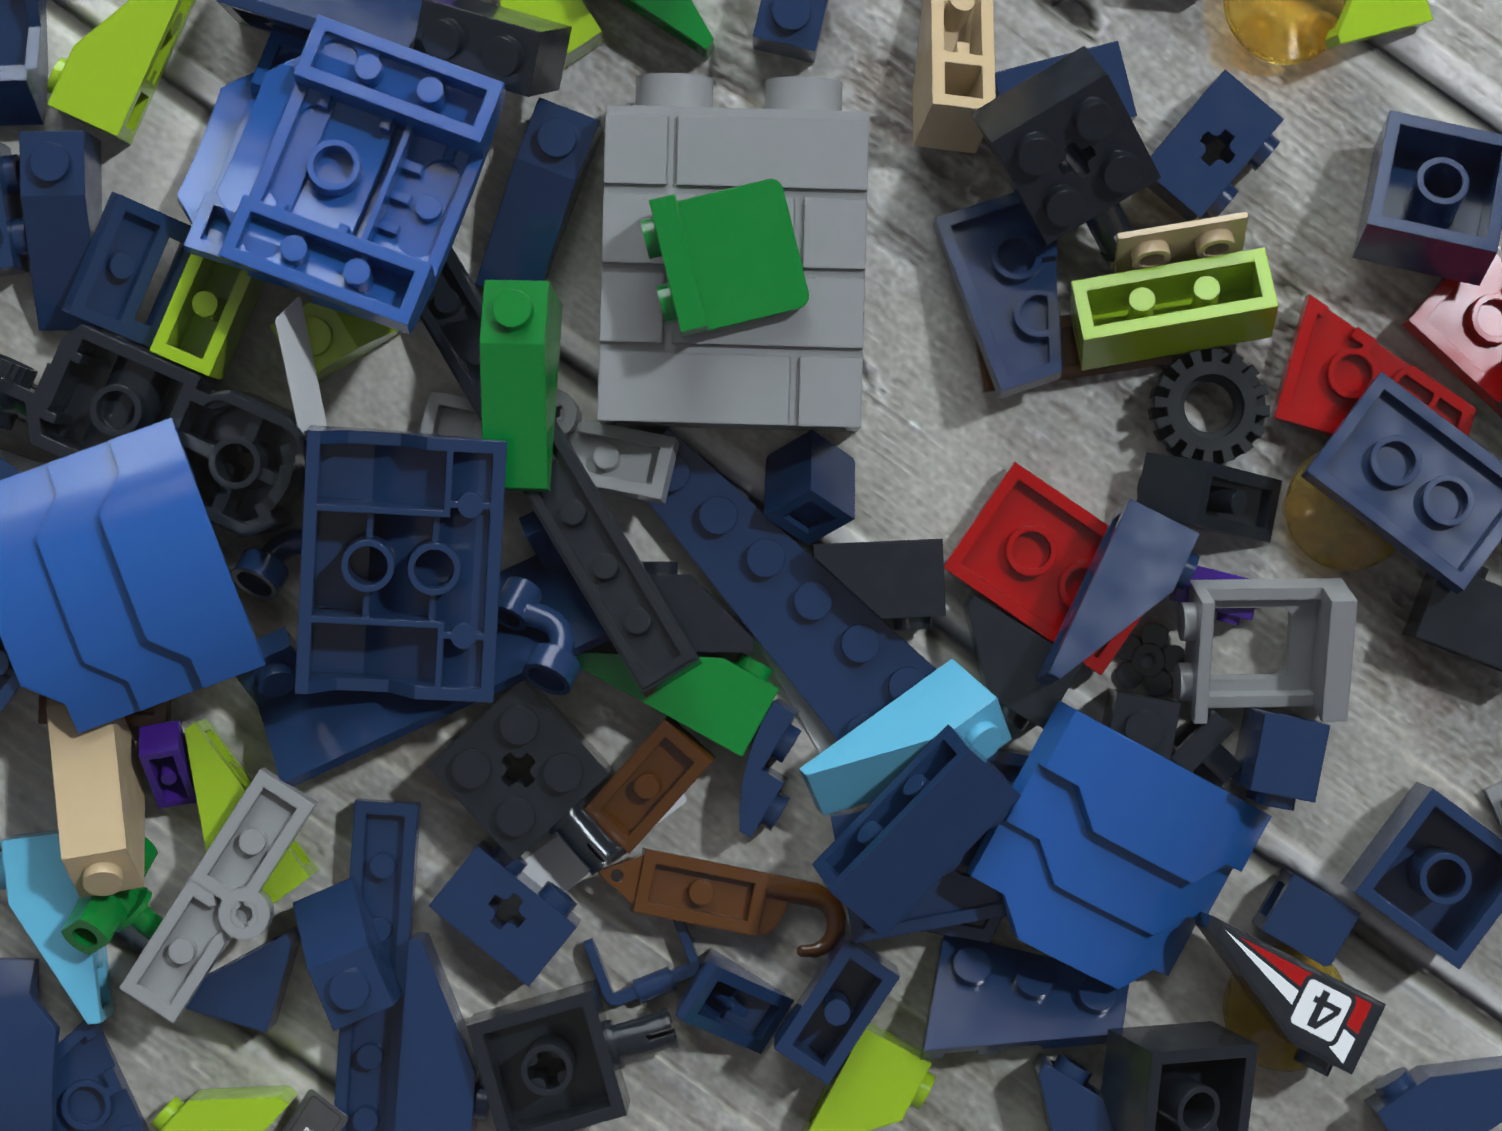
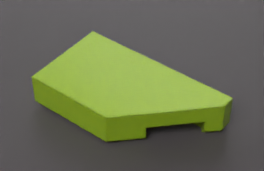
[1325,0,1433,50]

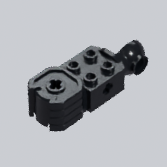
[0,324,307,536]

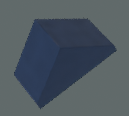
[186,926,301,1033]
[675,948,794,1054]

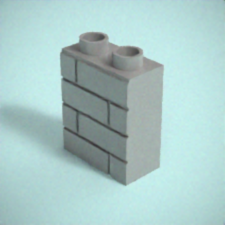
[597,73,870,432]

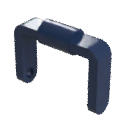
[583,920,700,1006]

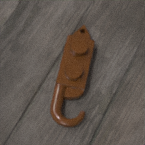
[597,848,846,958]

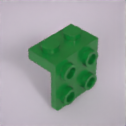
[640,178,809,338]

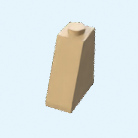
[46,697,145,898]

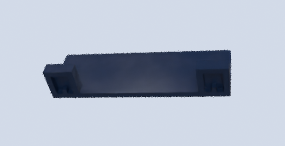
[235,511,610,787]

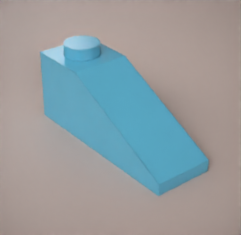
[799,659,1012,816]
[0,830,114,1025]

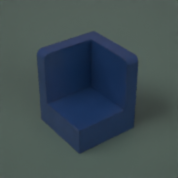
[764,430,855,545]
[1251,868,1361,967]

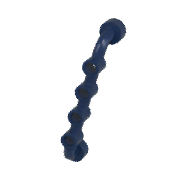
[231,530,581,695]

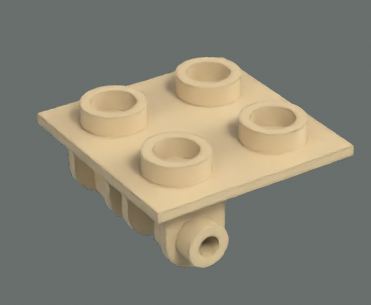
[1107,212,1248,274]

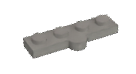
[420,389,680,505]
[119,767,319,1024]

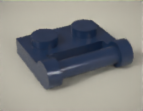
[61,192,191,348]

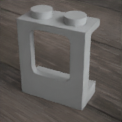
[1173,578,1358,724]

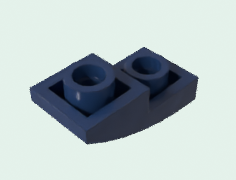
[739,698,802,838]

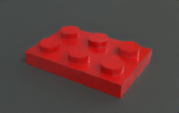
[944,462,1143,675]

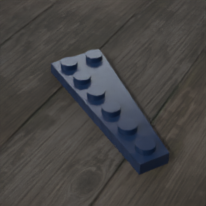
[647,428,937,741]

